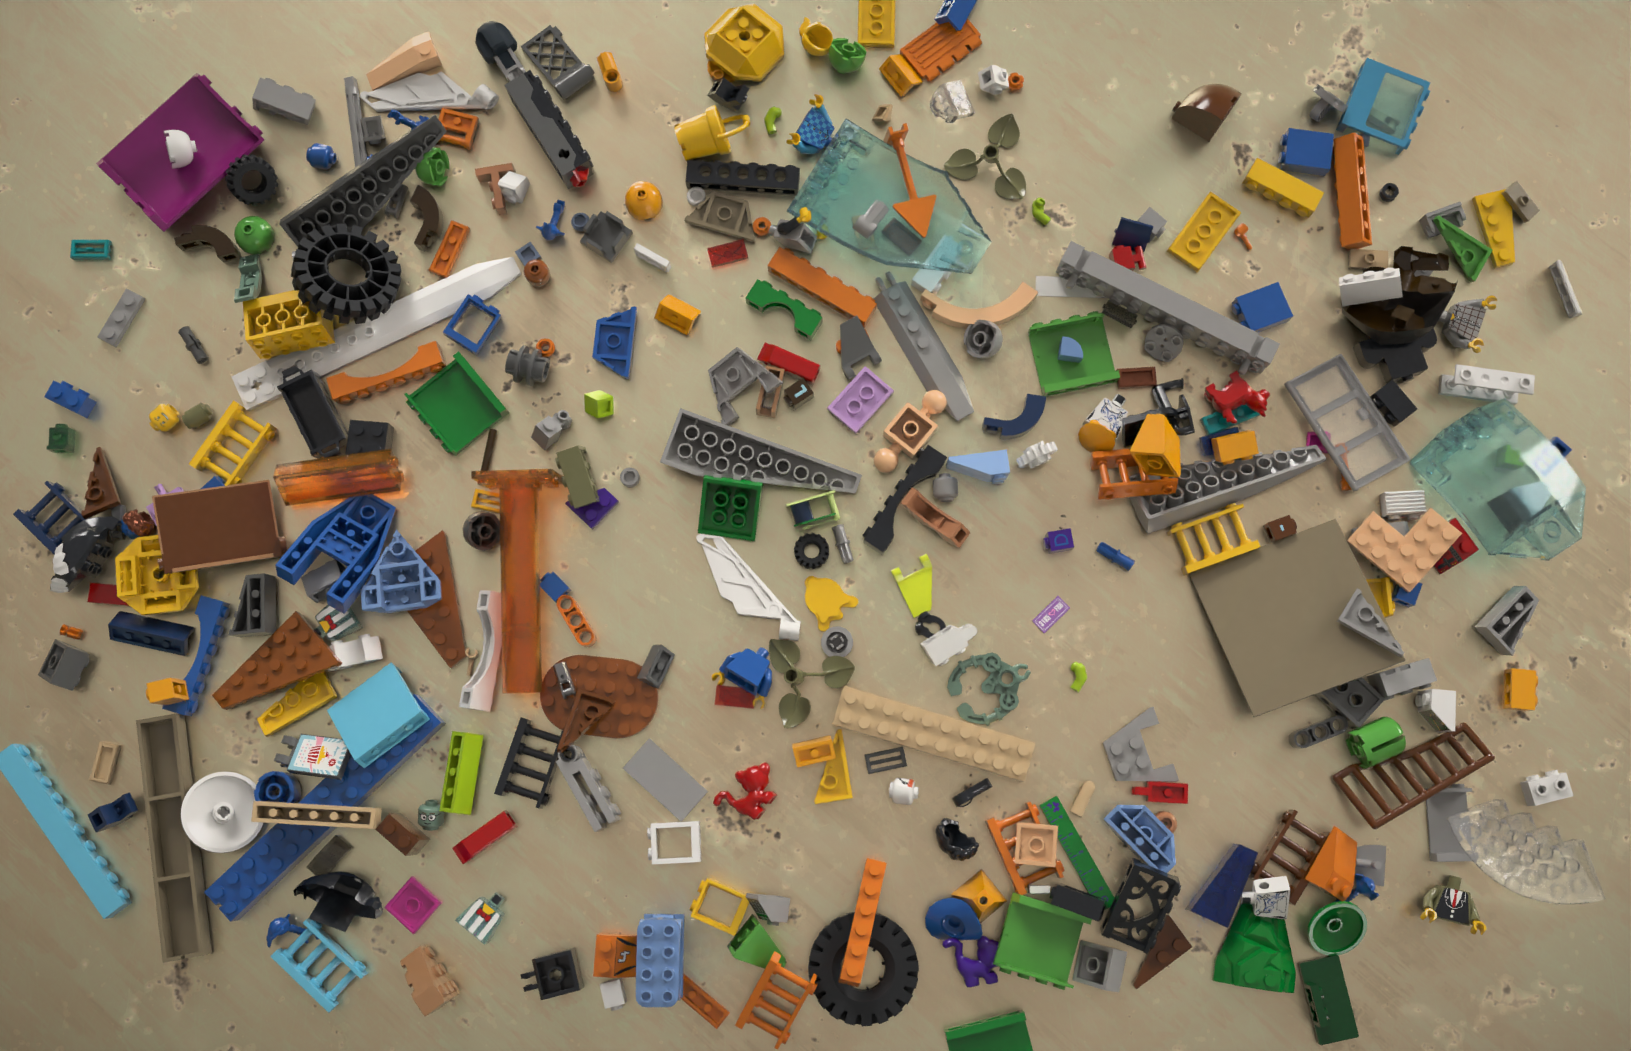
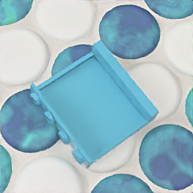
[327,662,430,768]

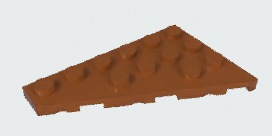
[407,530,467,669]
[212,611,342,710]

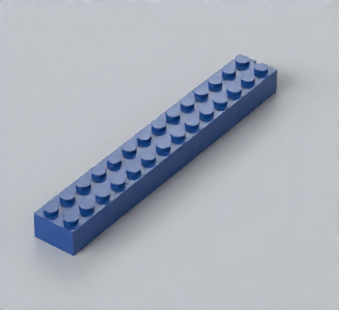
[204,694,446,922]

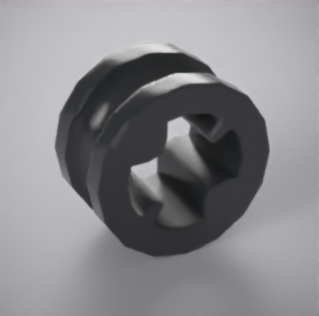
[1379,183,1399,202]

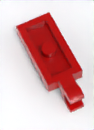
[1132,781,1188,804]

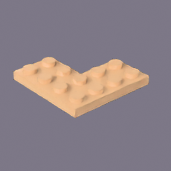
[1347,508,1462,593]

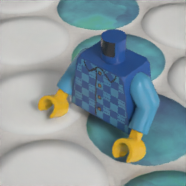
[786,94,839,154]

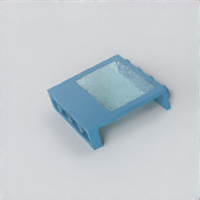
[1336,58,1430,155]

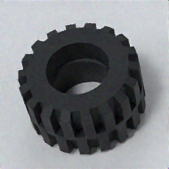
[225,154,278,206]

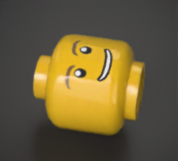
[149,404,179,432]

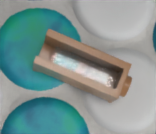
[756,365,785,419]

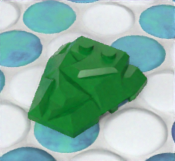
[1212,903,1296,993]

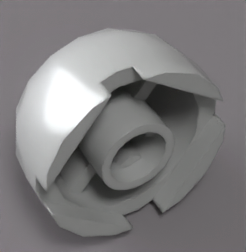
[963,320,1003,358]

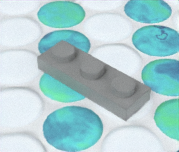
[98,288,145,348]

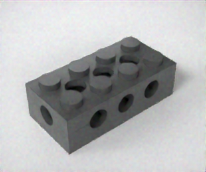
[1316,677,1385,729]

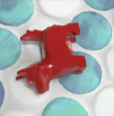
[1204,370,1270,424]

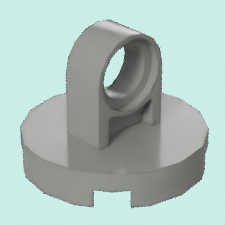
[1309,84,1347,122]

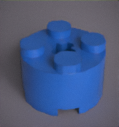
[254,771,301,803]

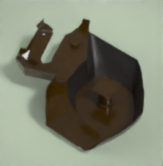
[1342,246,1458,345]

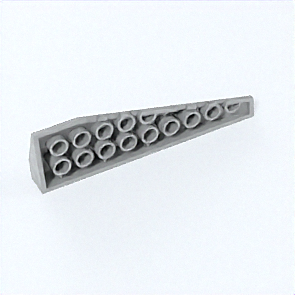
[1129,445,1326,534]

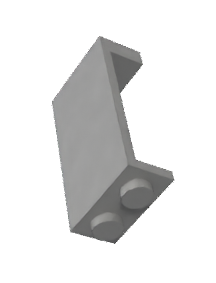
[1425,784,1478,862]

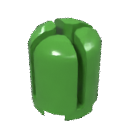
[1346,717,1406,769]

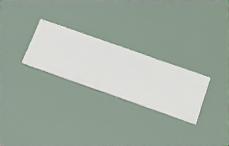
[1036,276,1107,298]

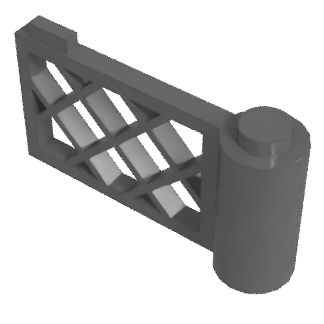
[521,25,595,100]

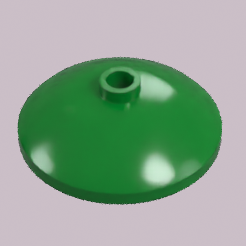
[1307,901,1367,956]

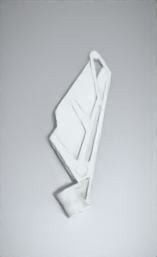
[360,72,499,112]
[696,534,801,641]

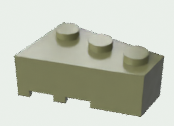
[555,445,600,509]

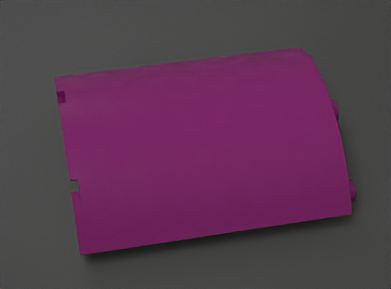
[96,73,264,232]

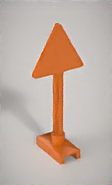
[883,123,937,238]

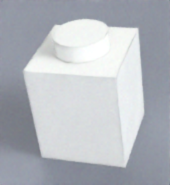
[599,978,627,1011]

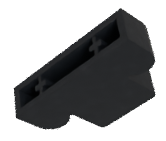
[1353,328,1437,383]

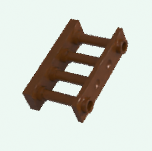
[1249,810,1330,905]

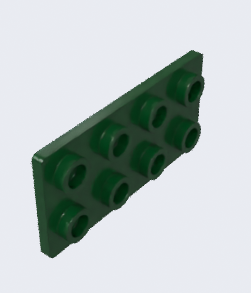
[1299,955,1359,1045]

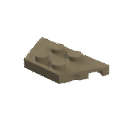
[685,191,755,243]

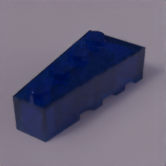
[1185,844,1258,928]

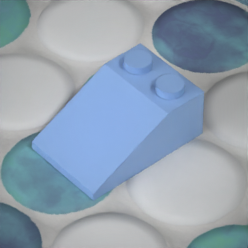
[946,449,1010,484]

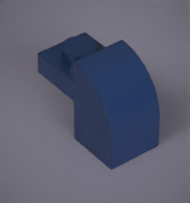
[88,793,138,833]

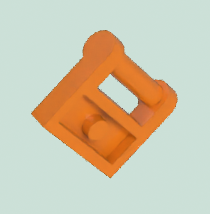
[438,108,479,150]

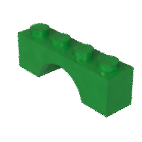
[746,279,823,341]

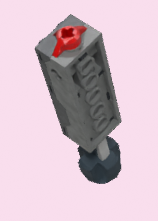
[475,21,594,189]

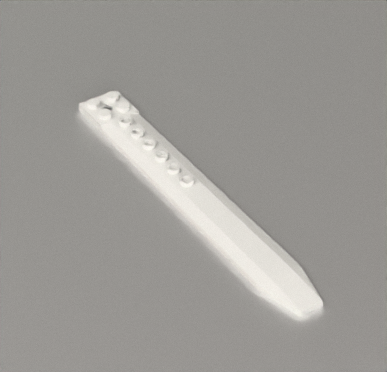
[231,257,521,412]

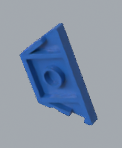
[592,306,637,379]

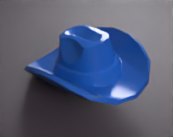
[925,898,983,940]

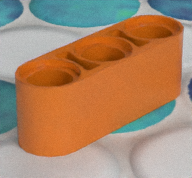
[556,595,596,647]

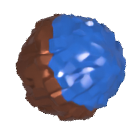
[121,509,155,539]

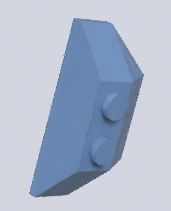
[1104,805,1176,873]

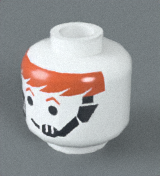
[889,778,919,805]

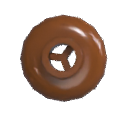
[524,259,550,287]

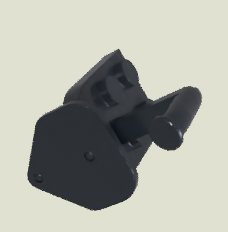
[1122,378,1195,447]

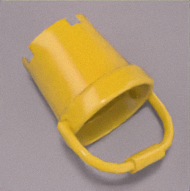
[674,105,750,161]

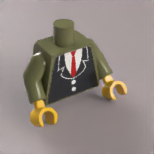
[1420,875,1486,935]

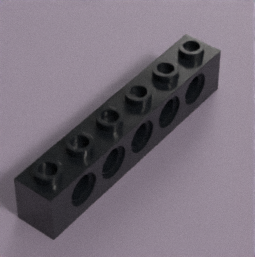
[685,159,800,196]

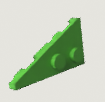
[1433,216,1492,282]

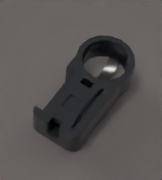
[952,778,993,807]

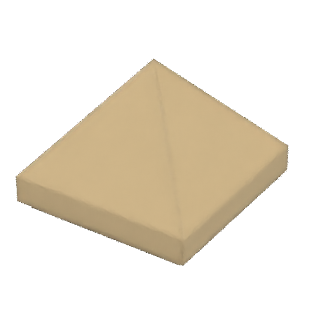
[872,104,893,122]

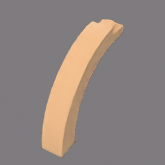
[920,282,1038,329]

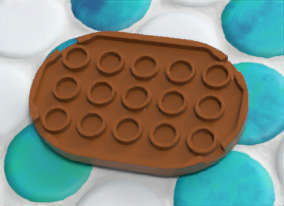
[540,655,658,738]

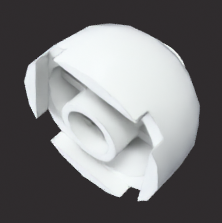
[164,130,197,168]

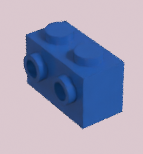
[44,380,96,418]

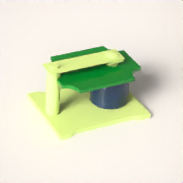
[786,490,841,530]

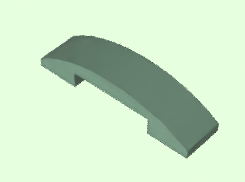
[234,254,262,303]

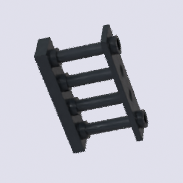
[494,717,563,809]

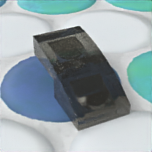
[307,835,351,876]

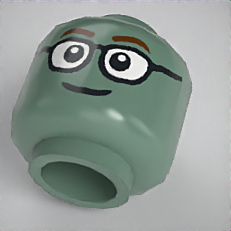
[418,800,444,831]

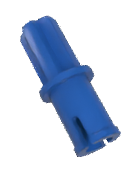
[1096,542,1135,571]

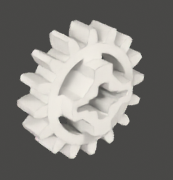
[1016,441,1058,469]

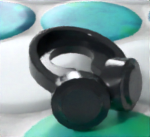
[915,611,946,638]

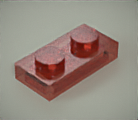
[715,685,755,709]

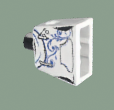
[1082,394,1128,441]
[1240,876,1290,919]

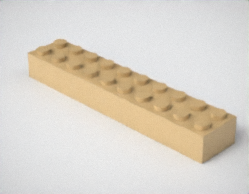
[833,686,1035,782]

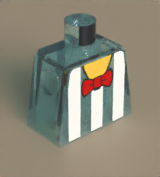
[314,605,363,641]
[455,892,505,945]

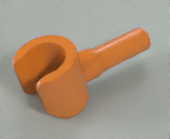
[1234,223,1252,250]

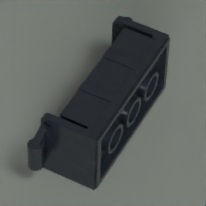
[277,365,348,461]

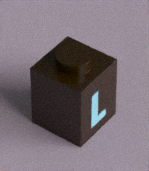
[783,378,814,410]

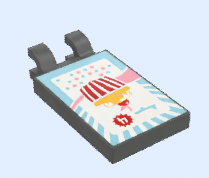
[274,734,351,780]

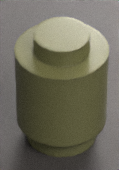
[182,403,213,429]

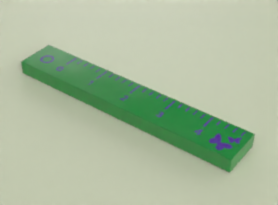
[1039,796,1114,910]

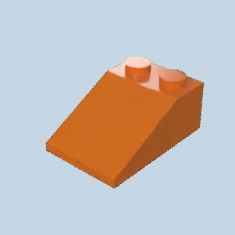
[1305,826,1357,901]

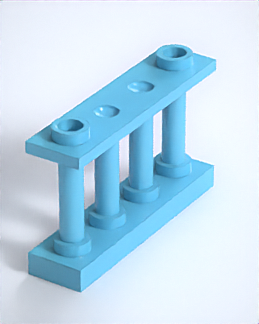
[270,918,368,1013]

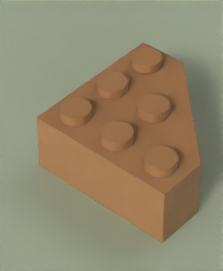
[400,945,459,1016]

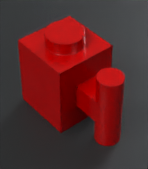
[1109,245,1147,271]

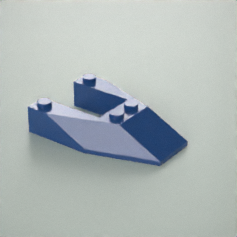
[275,489,396,614]

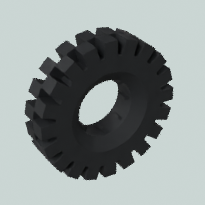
[291,224,401,324]
[808,912,919,1027]

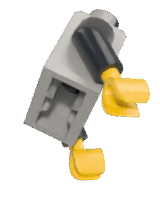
[769,207,828,254]

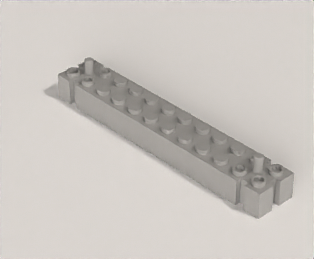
[1056,241,1280,375]

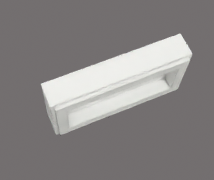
[634,243,671,273]

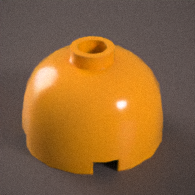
[625,181,663,220]

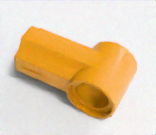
[596,52,623,92]

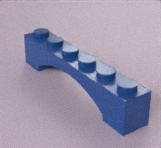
[162,595,230,716]

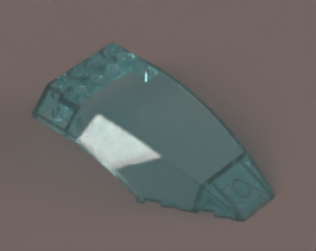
[787,119,992,274]

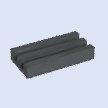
[864,747,907,774]

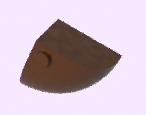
[1172,84,1242,142]

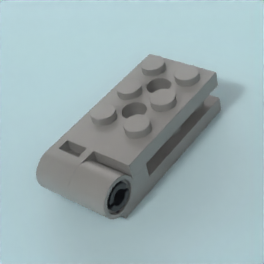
[555,745,621,832]

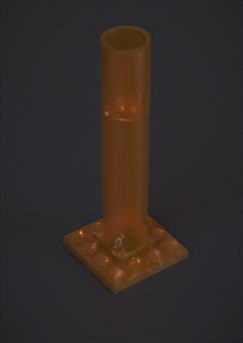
[471,469,563,693]

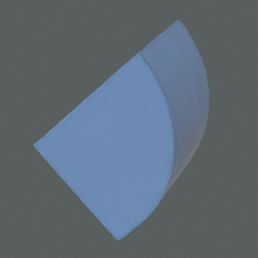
[1058,336,1083,363]

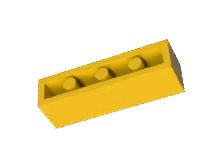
[1242,158,1324,218]

